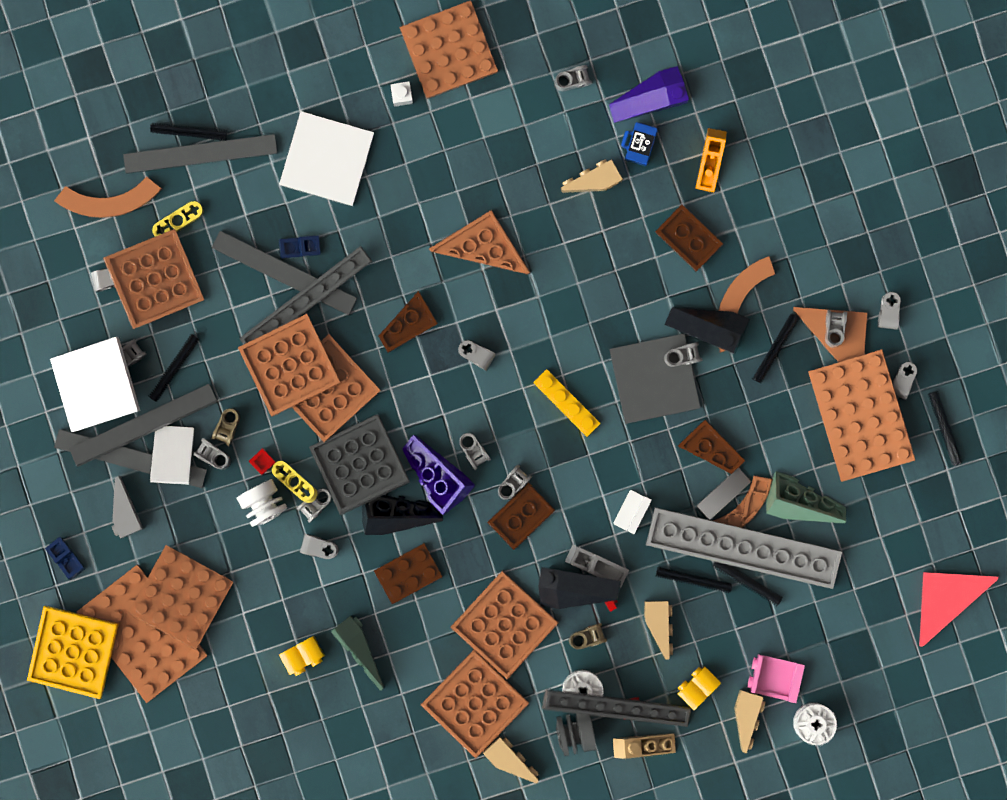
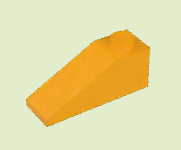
[696,128,727,192]

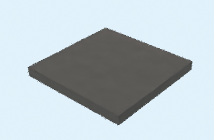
[609,333,700,424]
[309,414,410,515]

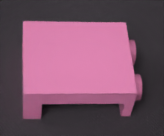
[747,654,805,703]

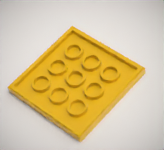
[27,605,119,699]

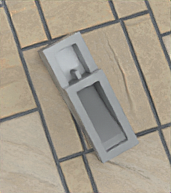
[696,467,751,520]
[565,544,629,587]

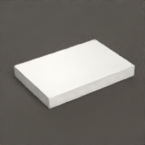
[150,426,194,485]

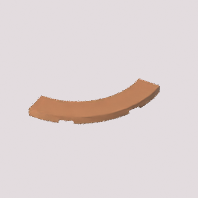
[54,177,162,218]
[719,256,775,353]
[713,476,773,528]

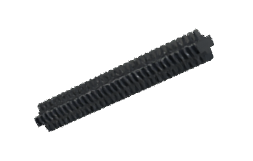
[150,123,227,141]
[752,314,799,384]
[148,334,199,402]
[928,391,962,466]
[712,561,783,607]
[655,567,732,594]

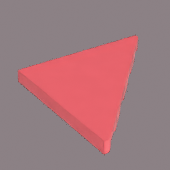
[919,572,998,647]

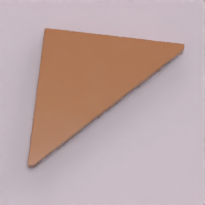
[429,210,530,274]
[793,307,867,363]

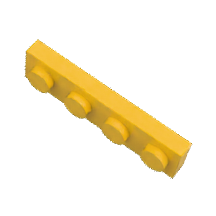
[533,369,601,437]

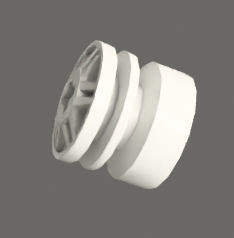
[237,479,287,527]
[562,670,603,696]
[793,703,837,745]

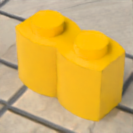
[279,636,325,676]
[677,666,721,710]

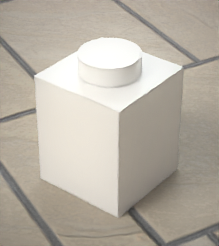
[390,82,413,106]

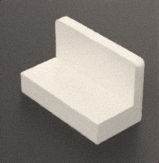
[614,490,651,534]

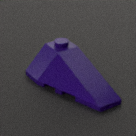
[609,66,689,123]
[402,435,475,515]

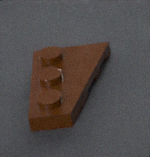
[378,291,437,353]
[678,419,745,474]

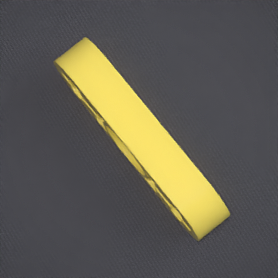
[152,201,203,237]
[272,461,317,503]

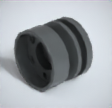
[556,713,597,756]

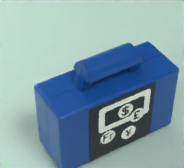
[621,122,658,166]

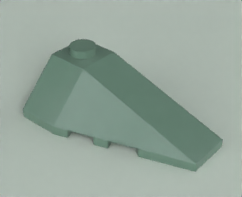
[766,471,846,524]
[331,616,384,691]

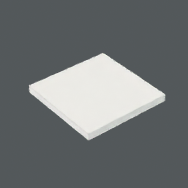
[279,112,374,206]
[50,337,140,432]

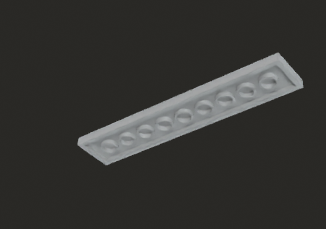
[646,507,842,589]

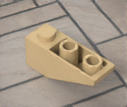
[561,159,623,193]
[644,601,673,660]
[734,690,765,753]
[613,733,676,759]
[483,737,539,783]

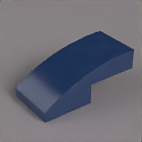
[279,235,321,259]
[45,537,86,581]

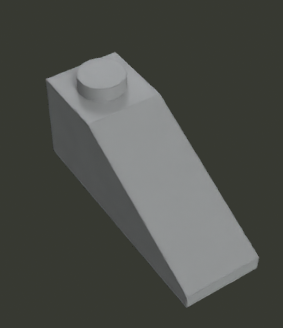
[112,476,143,538]

